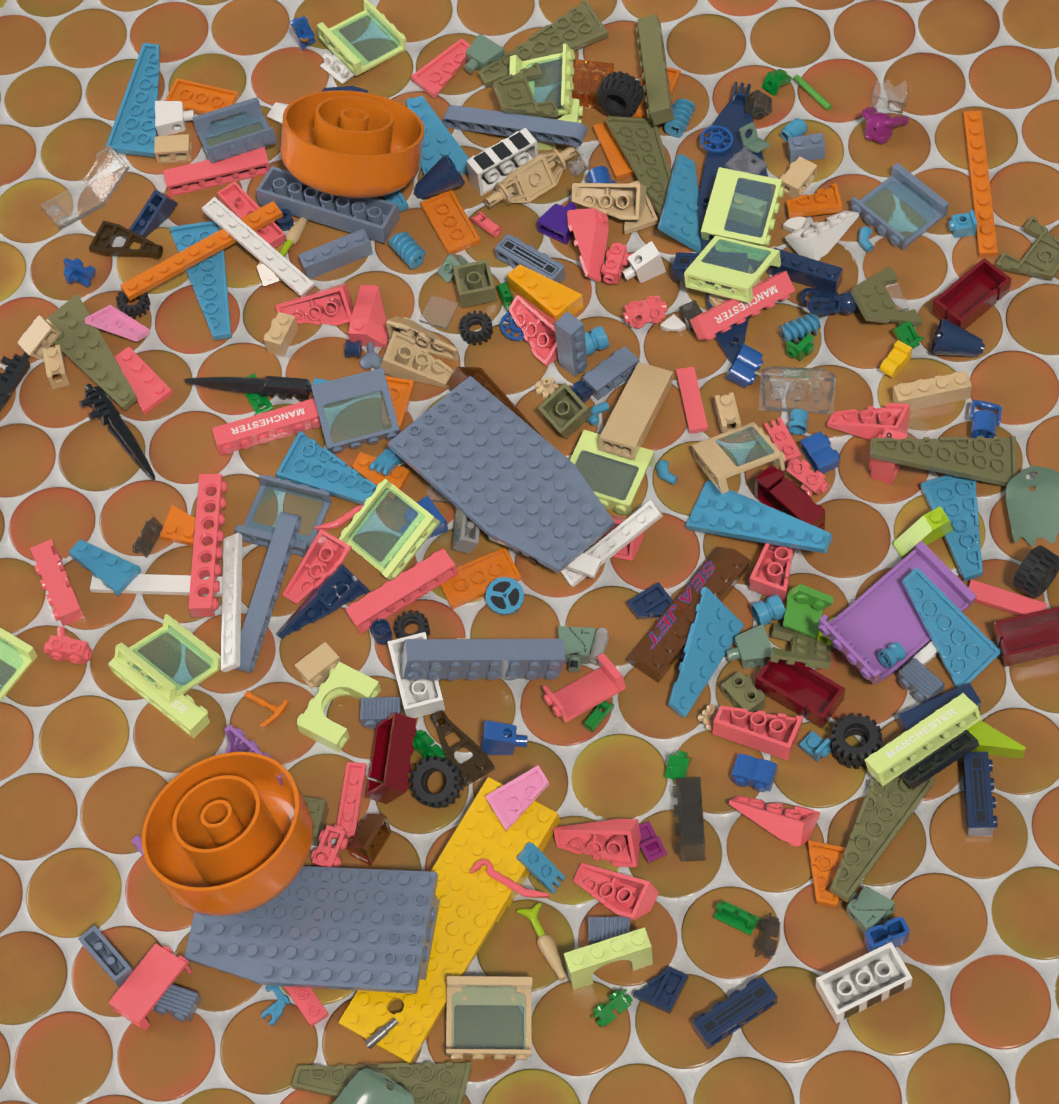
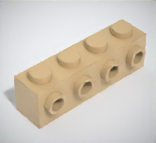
[892,371,972,411]

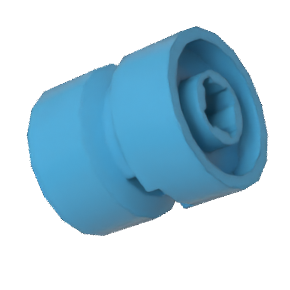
[585,326,609,356]
[751,594,785,626]

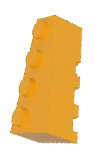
[507,264,584,321]

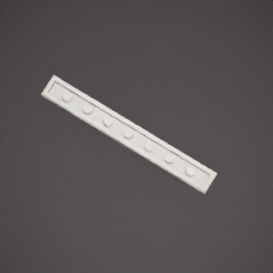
[202,197,315,296]
[221,533,242,672]
[90,574,243,596]

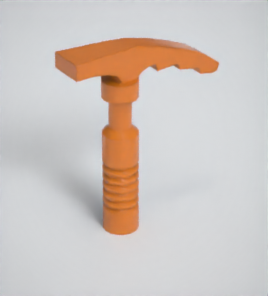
[244,691,289,729]

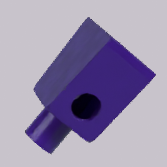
[537,202,577,245]

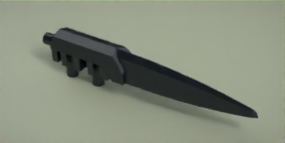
[0,352,31,410]
[184,376,313,401]
[79,384,155,480]

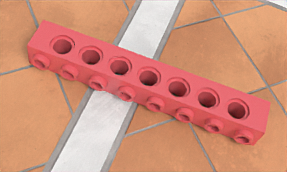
[188,474,227,617]

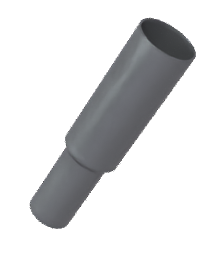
[364,1018,399,1049]

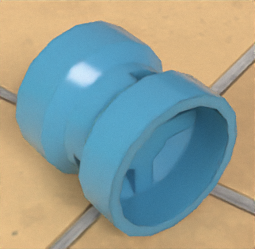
[788,409,809,435]
[878,642,906,668]

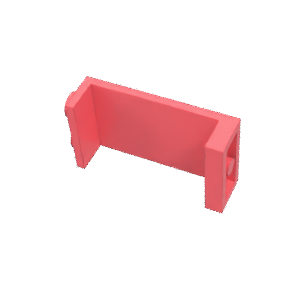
[542,653,626,723]
[108,943,192,1031]

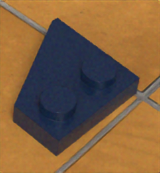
[627,582,673,619]
[633,967,689,1014]

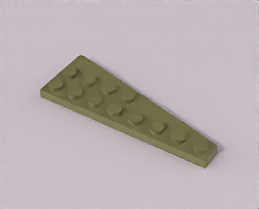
[478,0,608,88]
[606,116,671,217]
[45,294,138,411]
[870,436,1017,486]
[830,775,936,903]
[291,1062,473,1104]

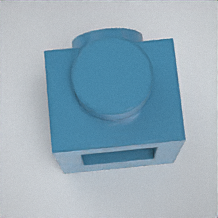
[948,210,977,238]

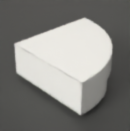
[783,217,807,232]
[660,314,686,332]

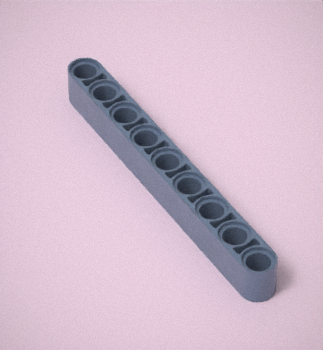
[442,105,588,146]
[234,512,301,673]

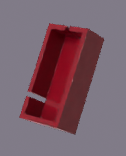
[932,258,1012,329]
[755,465,826,530]
[993,607,1059,667]
[755,658,845,729]
[366,712,417,804]

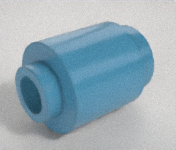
[780,118,807,143]

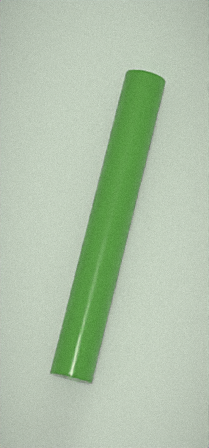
[793,74,832,111]

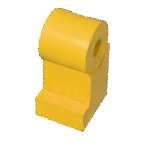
[879,340,912,378]

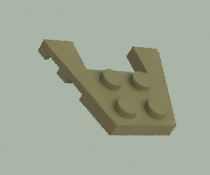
[493,62,559,117]
[995,216,1059,280]
[850,267,922,327]
[770,623,831,670]

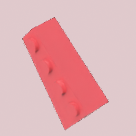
[30,539,84,626]
[750,543,794,602]
[712,706,803,761]

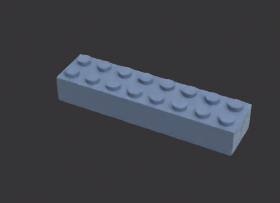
[256,166,400,243]
[401,639,565,681]

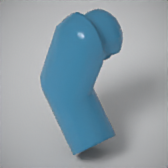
[858,226,874,252]
[587,402,609,426]
[656,460,678,485]

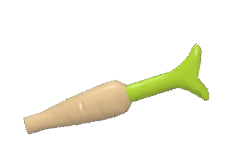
[279,217,308,257]
[516,903,567,981]

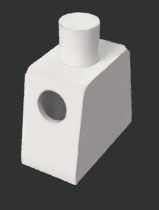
[155,101,195,136]
[622,241,666,283]

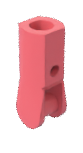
[471,211,502,238]

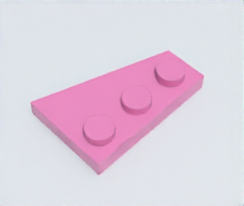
[85,305,150,342]
[485,766,549,832]

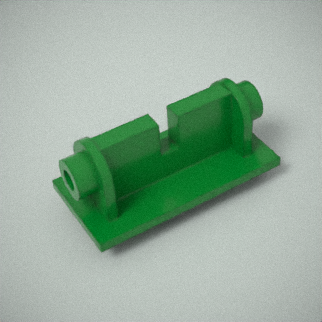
[413,730,446,759]
[713,900,760,936]
[590,989,633,1028]

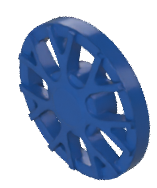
[700,125,733,154]
[500,312,525,341]

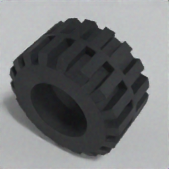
[596,71,644,118]
[1013,545,1059,599]
[831,713,882,769]
[409,756,464,808]

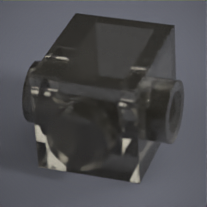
[745,89,772,120]

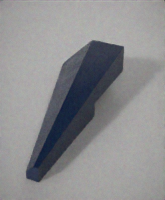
[276,564,370,639]

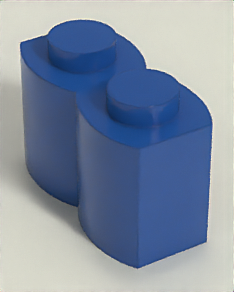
[726,344,763,388]
[800,432,840,474]
[731,754,778,792]
[864,917,910,952]

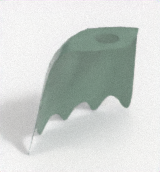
[1006,466,1059,547]
[333,1068,414,1104]

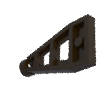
[89,221,163,259]
[430,710,495,787]

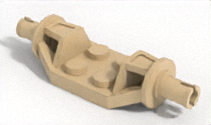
[484,146,576,208]

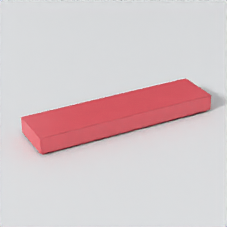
[676,366,708,434]
[968,579,1047,616]
[336,762,367,839]

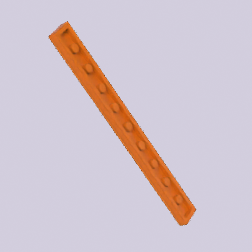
[963,111,998,258]
[120,201,283,301]

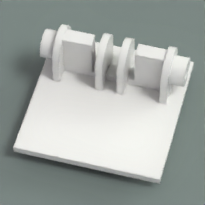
[320,53,354,84]

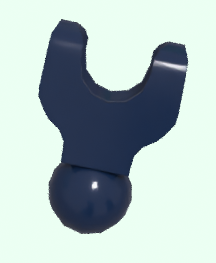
[800,288,858,315]

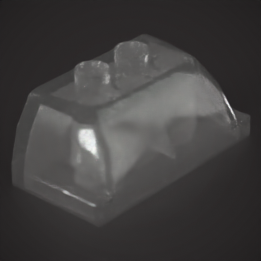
[758,366,836,414]

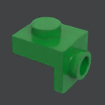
[762,69,792,96]
[892,320,924,349]
[786,334,815,362]
[664,750,692,783]

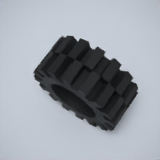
[116,291,151,319]
[459,311,493,346]
[394,610,430,639]

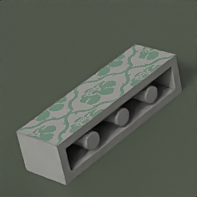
[452,507,480,554]

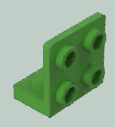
[783,584,834,639]

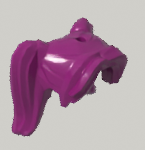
[862,106,909,143]

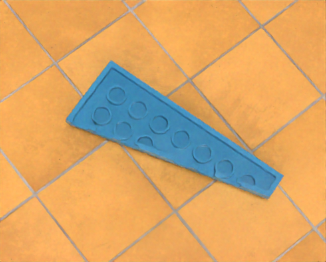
[106,43,161,157]
[170,221,232,340]
[685,481,833,554]

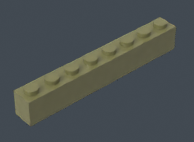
[636,14,675,125]

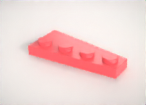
[411,38,470,99]
[115,347,173,415]

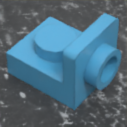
[799,731,831,762]

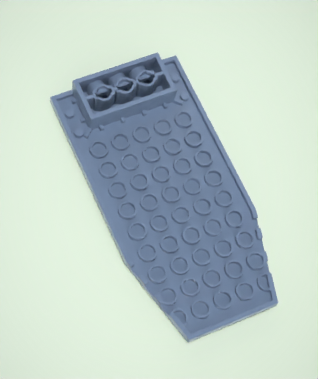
[388,376,614,573]
[184,866,440,994]

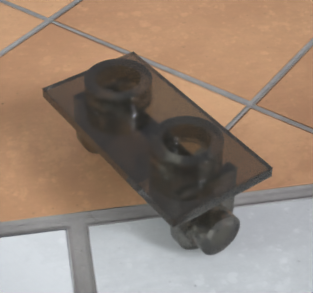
[132,516,163,558]
[754,913,781,959]

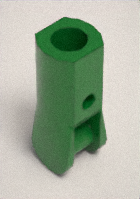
[496,282,515,313]
[583,700,615,732]

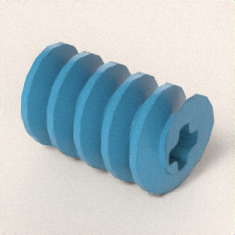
[664,99,695,138]
[389,232,426,269]
[779,312,821,343]

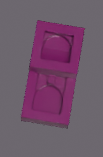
[639,821,667,863]

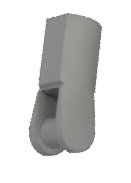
[589,628,609,665]

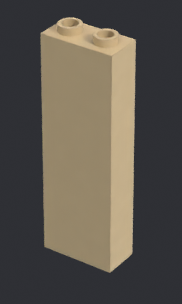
[599,362,673,460]

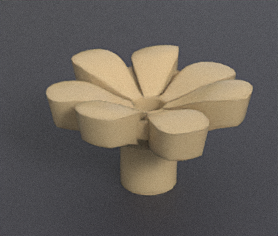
[535,377,559,400]
[698,704,718,731]

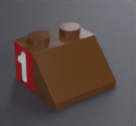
[347,814,392,866]

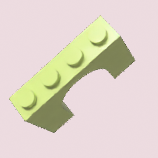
[297,662,381,753]
[564,927,653,990]

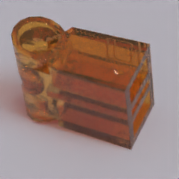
[572,59,614,110]

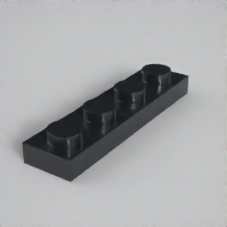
[900,729,979,789]

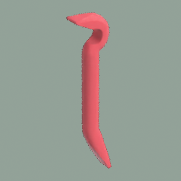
[314,499,386,531]
[470,859,550,898]

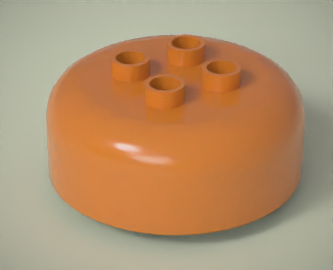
[280,90,425,198]
[142,752,313,916]

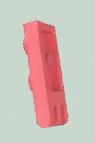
[763,417,801,465]
[283,986,329,1028]

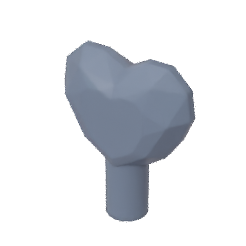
[360,342,382,369]

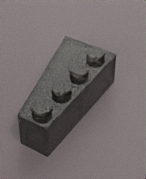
[672,777,706,862]

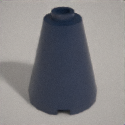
[414,155,465,199]
[931,318,985,357]

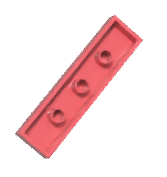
[217,181,286,249]

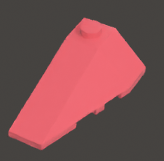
[827,403,910,440]
[729,795,820,847]

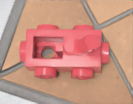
[601,243,633,284]
[623,296,668,329]
[786,457,830,497]
[44,627,92,664]
[311,824,350,868]

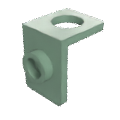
[739,122,770,153]
[437,253,469,283]

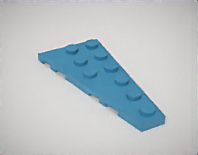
[406,96,469,175]
[658,153,701,253]
[276,430,379,509]
[920,475,983,581]
[902,567,1001,688]
[668,587,744,717]

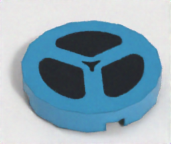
[485,577,524,616]

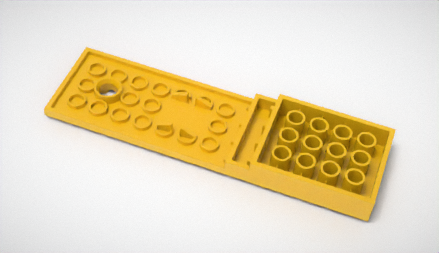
[338,777,561,1064]

